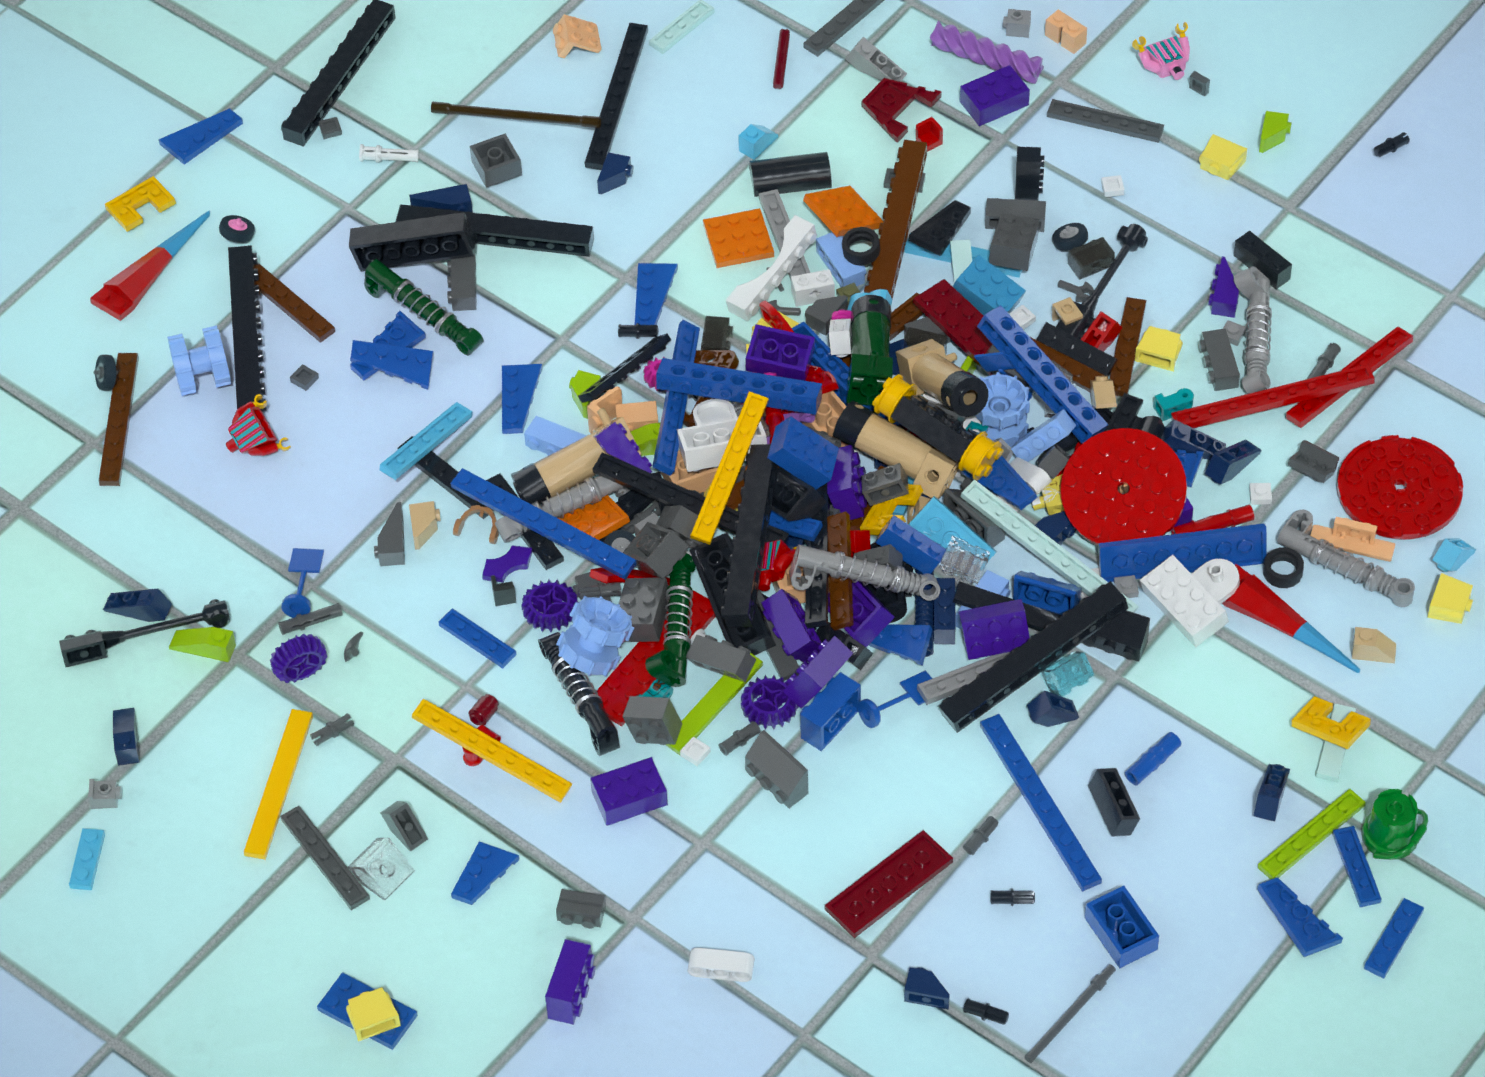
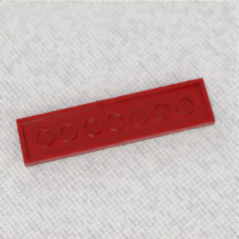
[594,590,716,726]

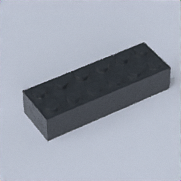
[349,212,476,272]
[689,532,776,656]

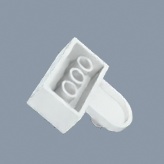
[677,399,767,472]
[1140,555,1240,647]

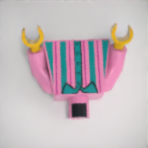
[1132,22,1190,80]

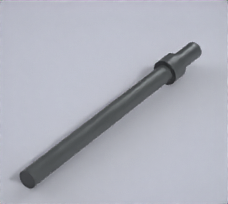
[1025,964,1116,1063]

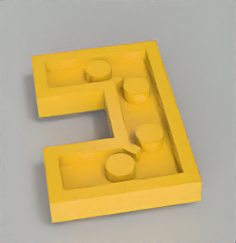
[105,176,176,232]
[860,484,923,535]
[1292,696,1371,749]

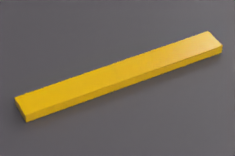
[690,391,769,545]
[411,699,572,803]
[244,709,313,860]

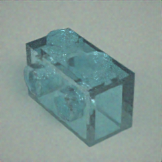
[1041,651,1095,696]

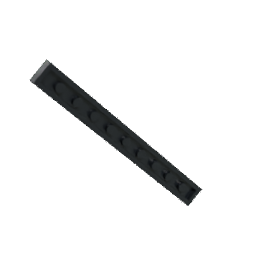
[585,22,648,170]
[592,452,789,543]
[805,483,830,629]

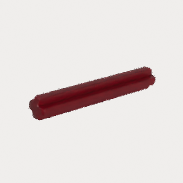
[773,29,790,89]

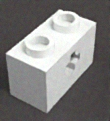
[791,269,835,307]
[829,319,852,357]

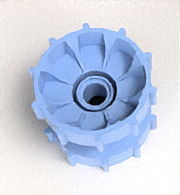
[167,325,231,396]
[975,372,1030,447]
[556,596,634,676]

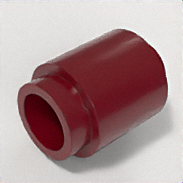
[468,694,499,725]

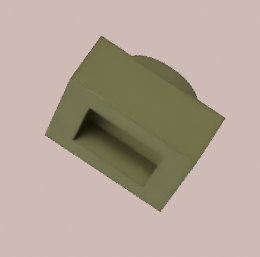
[836,283,861,305]

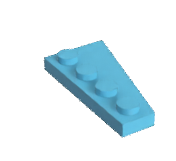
[908,496,997,568]

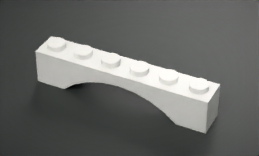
[726,215,817,321]

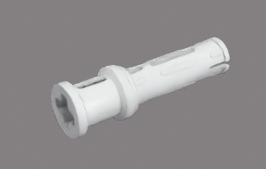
[359,144,419,163]

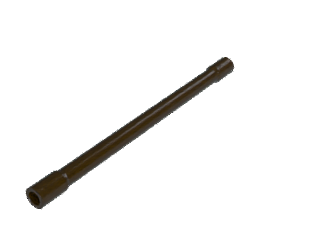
[431,101,601,128]

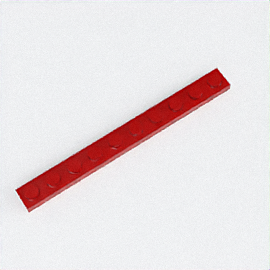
[1171,364,1375,428]

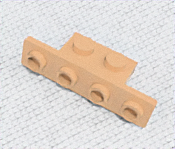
[1310,517,1395,562]

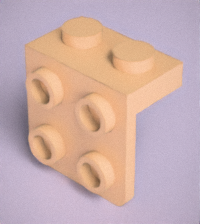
[553,14,601,58]
[587,386,622,433]

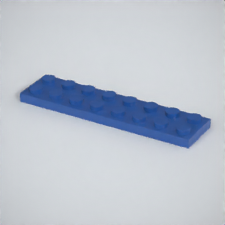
[1098,523,1267,582]

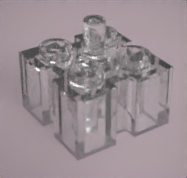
[939,535,990,588]

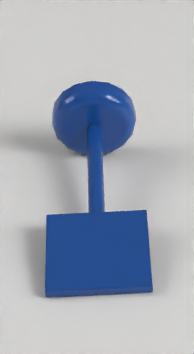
[974,352,1033,401]
[281,548,324,618]
[858,670,933,728]

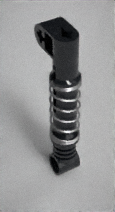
[538,632,620,756]

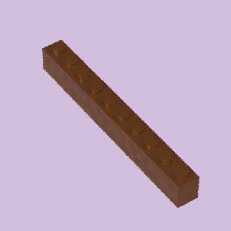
[864,139,927,300]

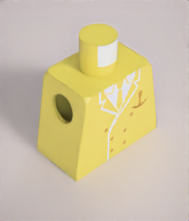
[1032,474,1064,515]

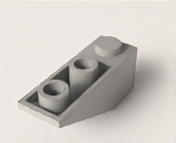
[845,37,907,82]

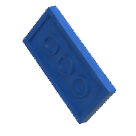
[317,972,418,1050]

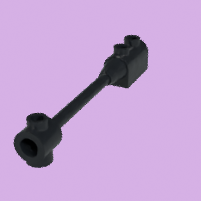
[1056,224,1148,340]
[59,599,230,667]

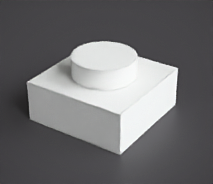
[1101,175,1124,197]
[1009,305,1036,330]
[1249,483,1272,505]
[680,737,711,766]

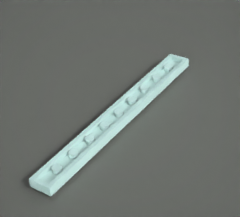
[960,480,1138,613]

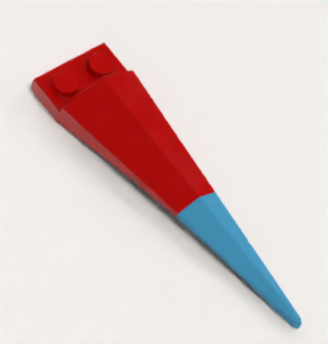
[90,210,210,321]
[1222,564,1360,673]

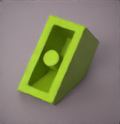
[1259,111,1292,153]
[569,370,601,419]

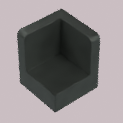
[491,575,516,606]

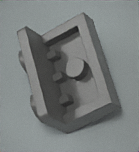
[1288,440,1339,483]

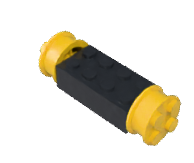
[872,374,1004,481]

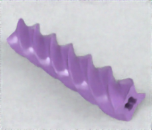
[930,20,1044,84]

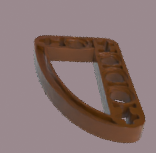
[683,350,739,427]

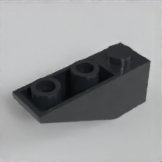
[816,622,873,670]

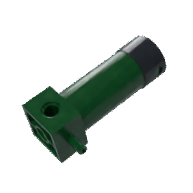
[846,295,893,406]

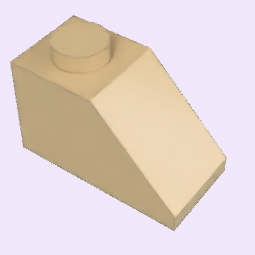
[1090,376,1117,409]
[409,501,441,550]
[1352,627,1396,664]

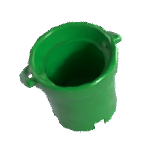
[1361,789,1428,860]

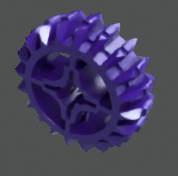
[521,579,578,632]
[270,634,327,683]
[741,675,798,730]

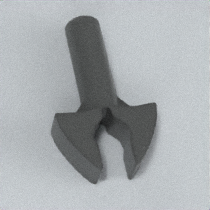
[1058,280,1094,303]
[768,300,801,316]

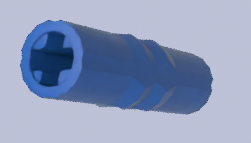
[1125,732,1182,786]

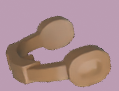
[453,505,499,544]

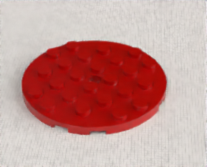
[1061,428,1187,546]
[1337,435,1463,539]

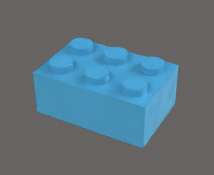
[953,255,1026,315]

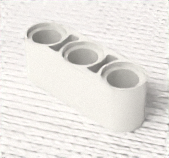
[1010,457,1052,495]
[687,948,755,982]

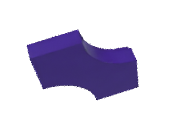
[482,545,532,583]

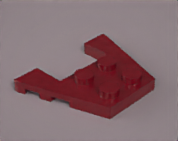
[861,78,942,142]

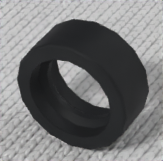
[842,227,881,266]
[1263,547,1304,588]

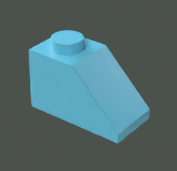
[738,124,778,160]
[1432,538,1476,572]

